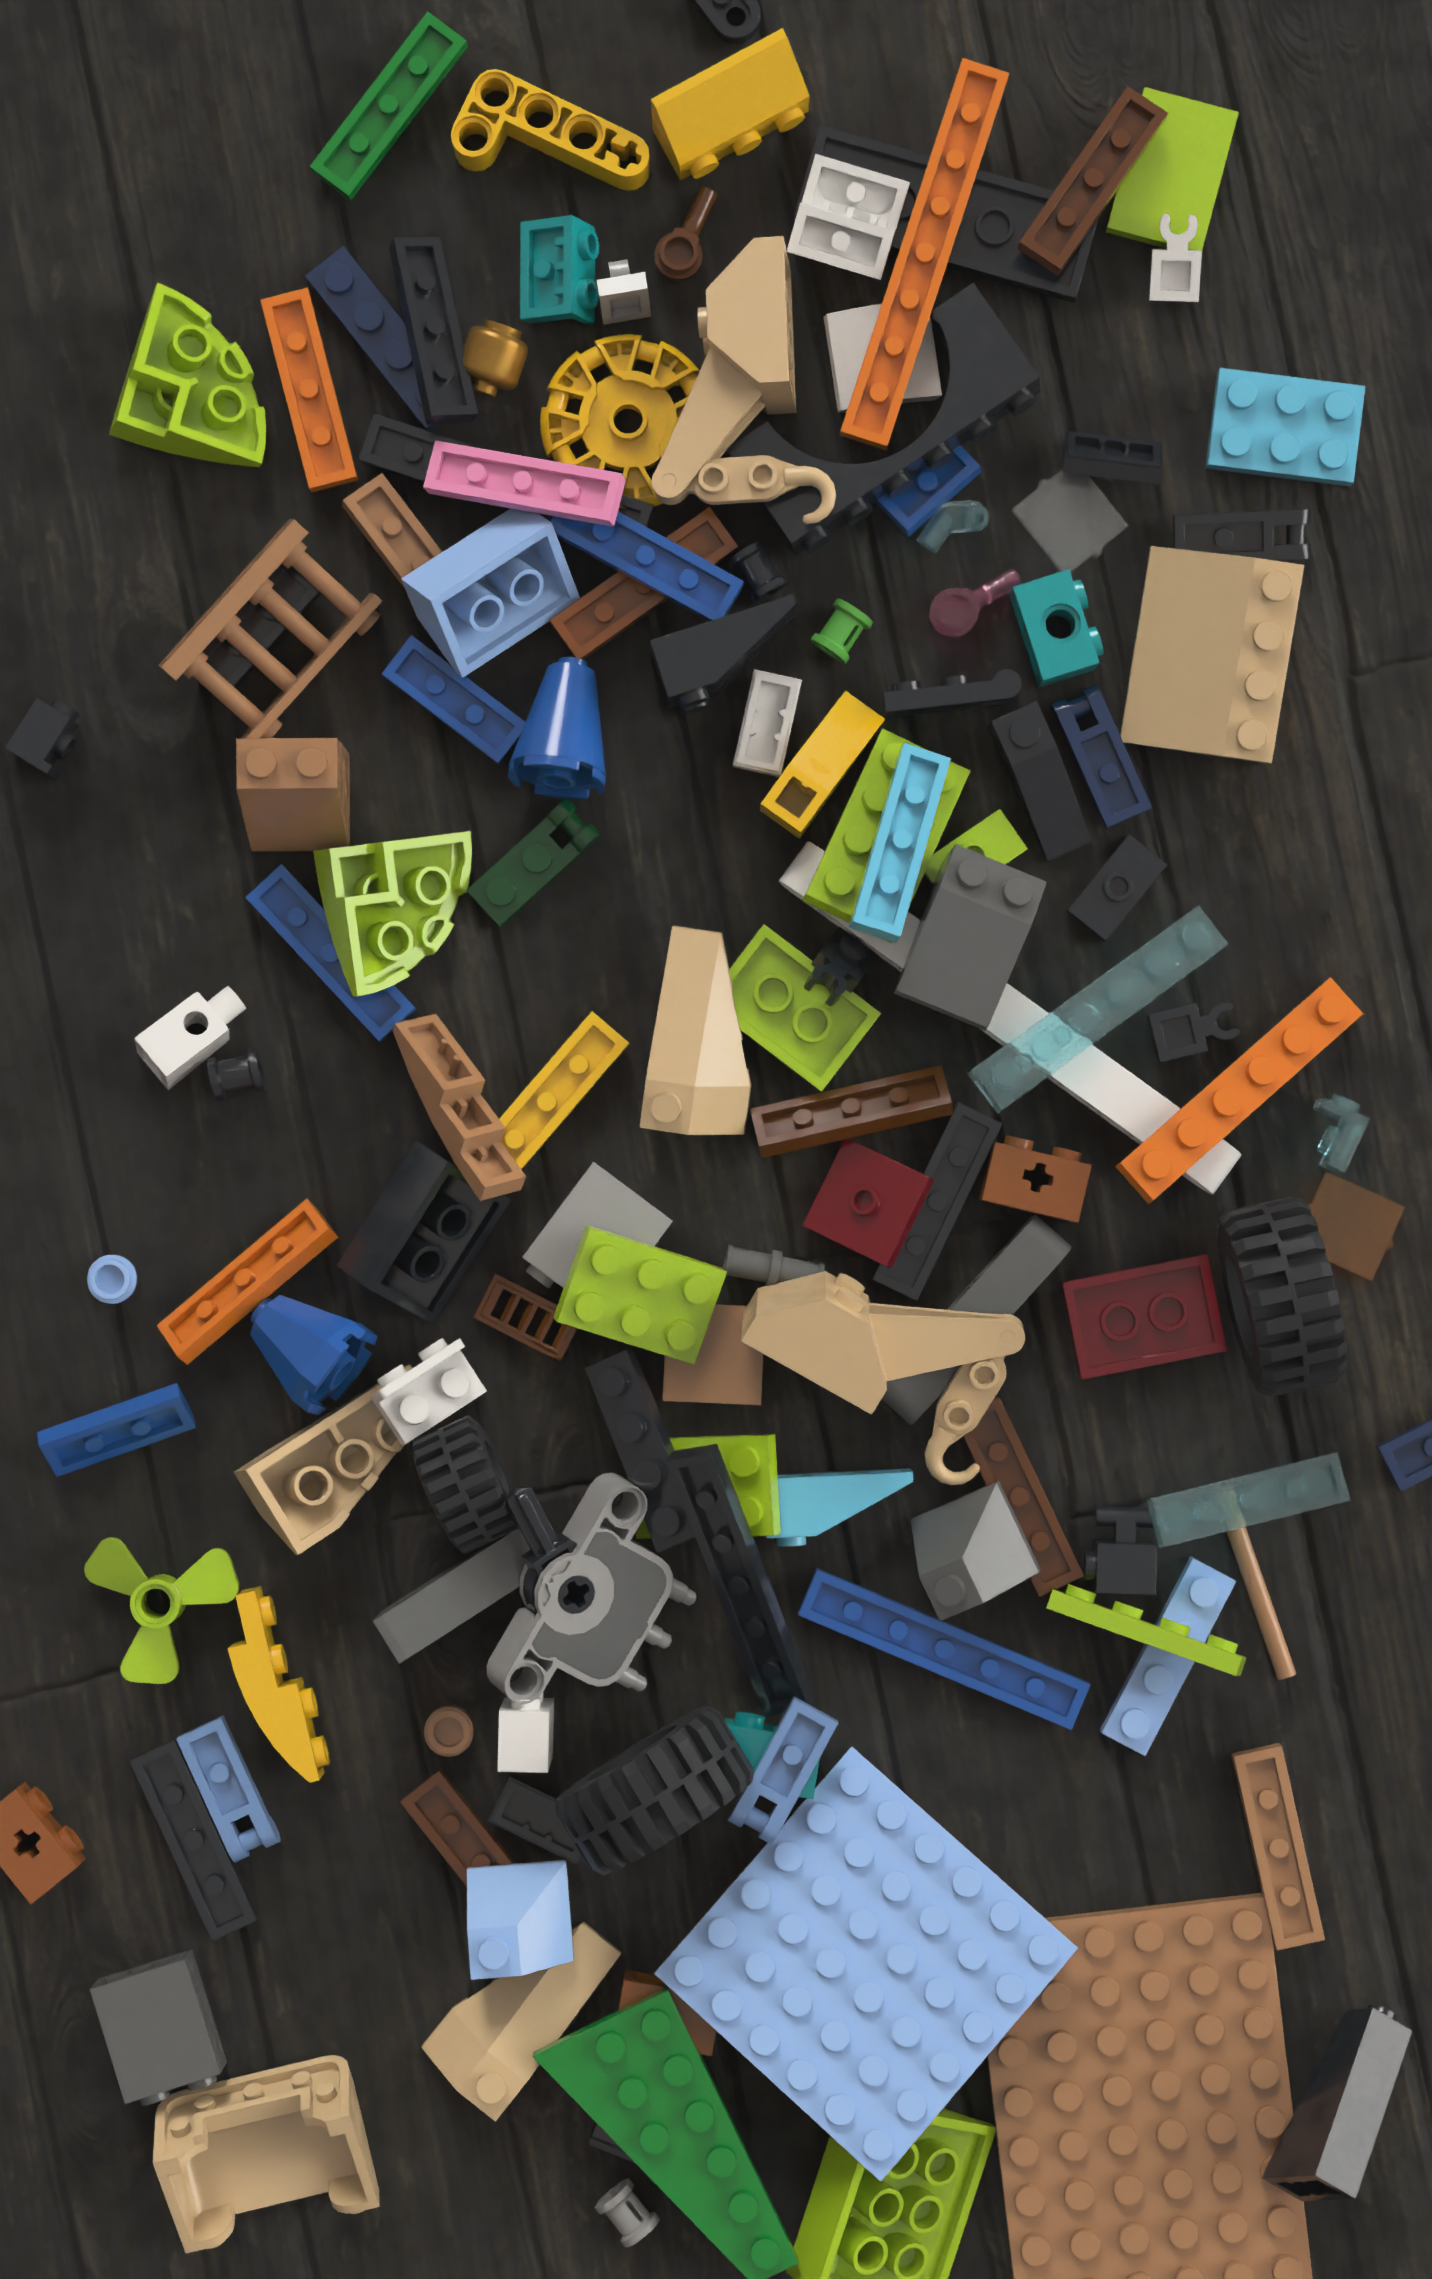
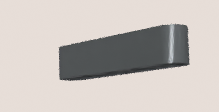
[882,1213,1072,1425]

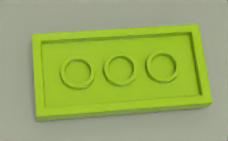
[802,728,970,943]

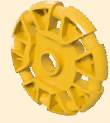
[540,334,700,509]

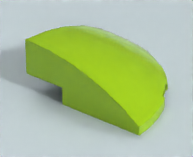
[109,282,266,467]
[313,831,472,997]

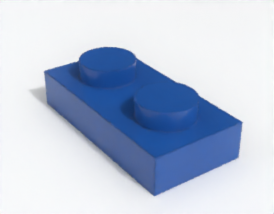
[876,445,981,537]

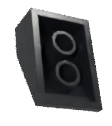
[650,595,796,715]

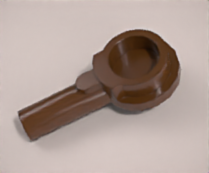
[654,187,717,281]

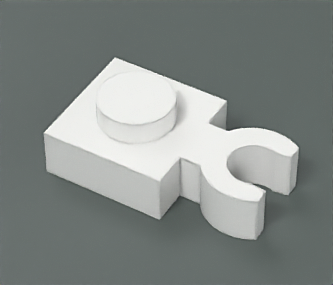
[1149,214,1202,302]

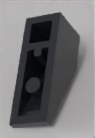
[987,701,1092,862]

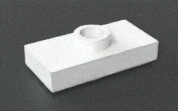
[733,669,802,777]

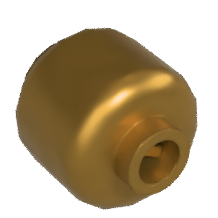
[463,320,528,398]

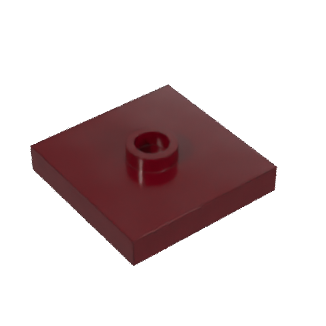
[802,1139,934,1268]

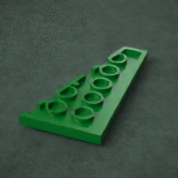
[532,1986,799,2279]

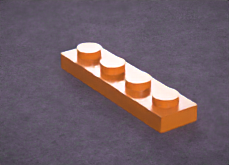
[260,287,358,493]
[157,1199,338,1365]

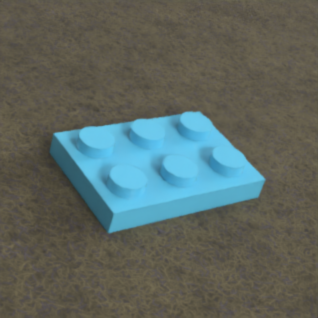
[1205,368,1365,487]

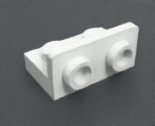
[370,1338,487,1446]

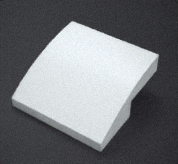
[787,154,910,280]
[824,304,942,413]

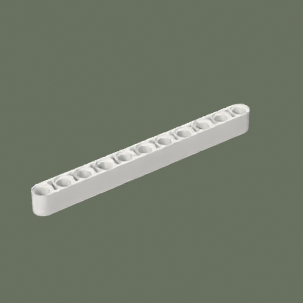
[779,841,1241,1195]

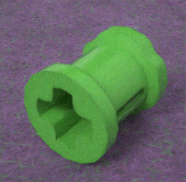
[810,598,873,664]

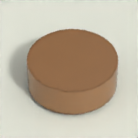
[424,1705,475,1757]

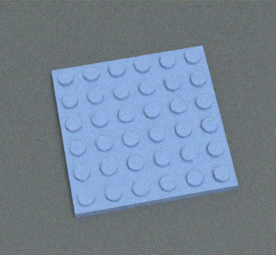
[654,1747,1078,2181]

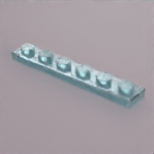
[968,906,1228,1113]

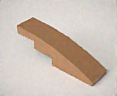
[392,1014,526,1201]

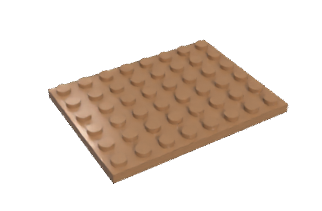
[987,1893,1313,2279]

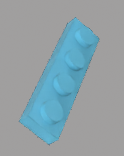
[849,743,951,943]

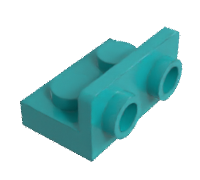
[520,215,599,324]

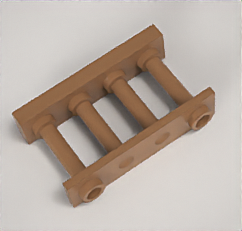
[158,519,382,739]

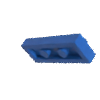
[382,635,525,765]
[37,1383,196,1477]

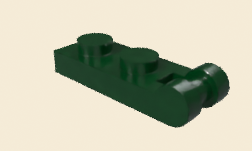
[467,798,601,928]

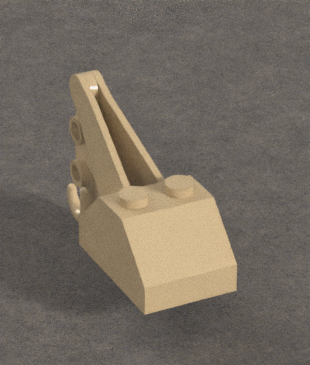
[652,236,837,524]
[741,1271,1025,1485]

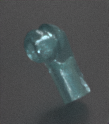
[917,500,989,553]

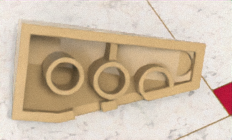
[234,1365,413,1555]
[421,1921,621,2122]

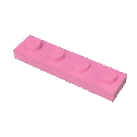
[423,440,626,527]

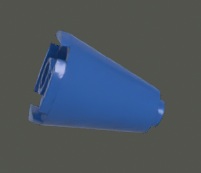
[508,657,606,799]

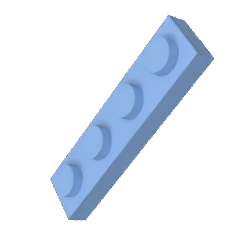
[1100,1556,1236,1756]

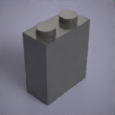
[90,1949,227,2106]

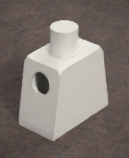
[134,986,246,1090]

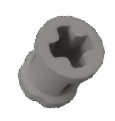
[595,2179,660,2248]

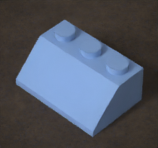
[401,508,580,678]

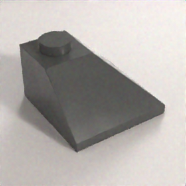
[911,1481,1041,1621]

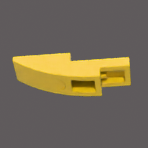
[227,1586,330,1783]

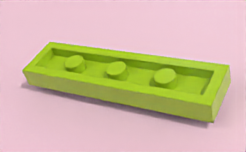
[1046,1584,1247,1676]

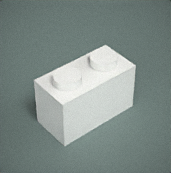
[497,1693,554,1773]

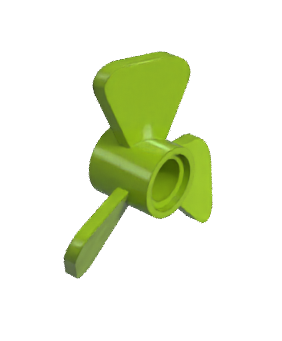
[84,1537,239,1684]

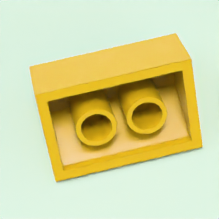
[651,28,810,181]

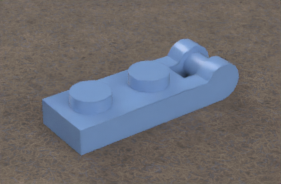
[727,1697,838,1844]
[176,1715,281,1862]

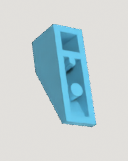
[766,1468,913,1546]

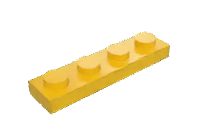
[499,1011,630,1170]

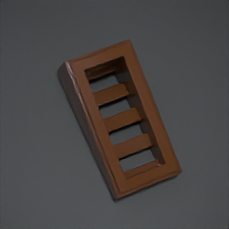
[473,1273,578,1362]

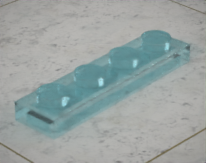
[1147,1453,1351,1549]

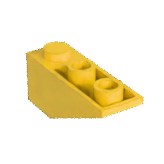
[760,691,885,839]

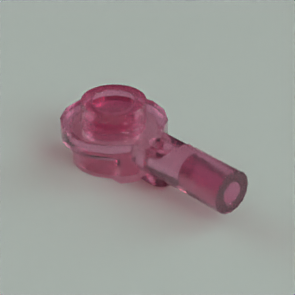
[929,568,1022,637]

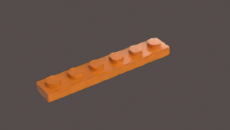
[1115,977,1363,1204]

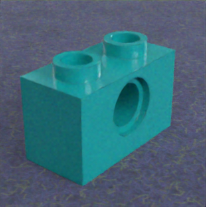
[1009,569,1104,688]

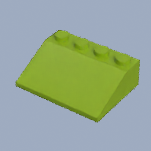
[786,2108,996,2279]

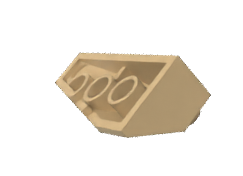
[640,926,751,1135]

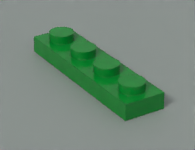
[310,11,468,201]

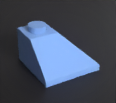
[467,1860,574,1980]

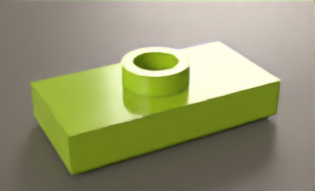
[924,809,1028,886]

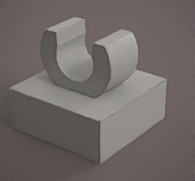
[596,259,652,325]

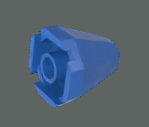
[250,1295,378,1415]

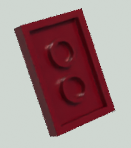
[1061,1254,1227,1380]

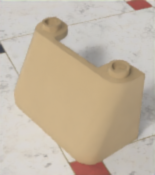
[153,2055,380,2253]

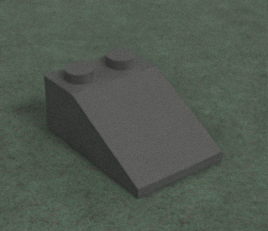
[894,844,1047,1031]

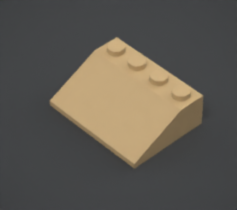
[1120,546,1304,764]

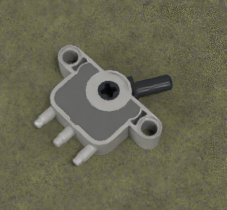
[487,1473,697,1704]

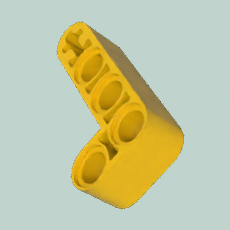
[451,69,650,191]

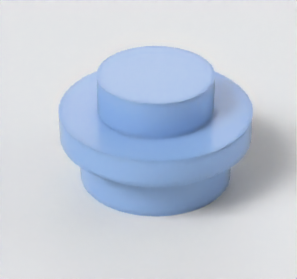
[87,1255,137,1304]

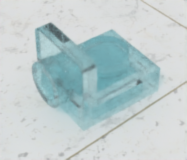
[1313,1094,1370,1173]

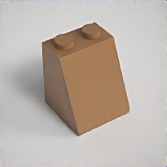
[236,738,350,852]

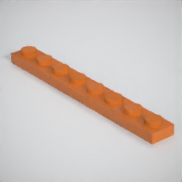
[840,58,1009,450]

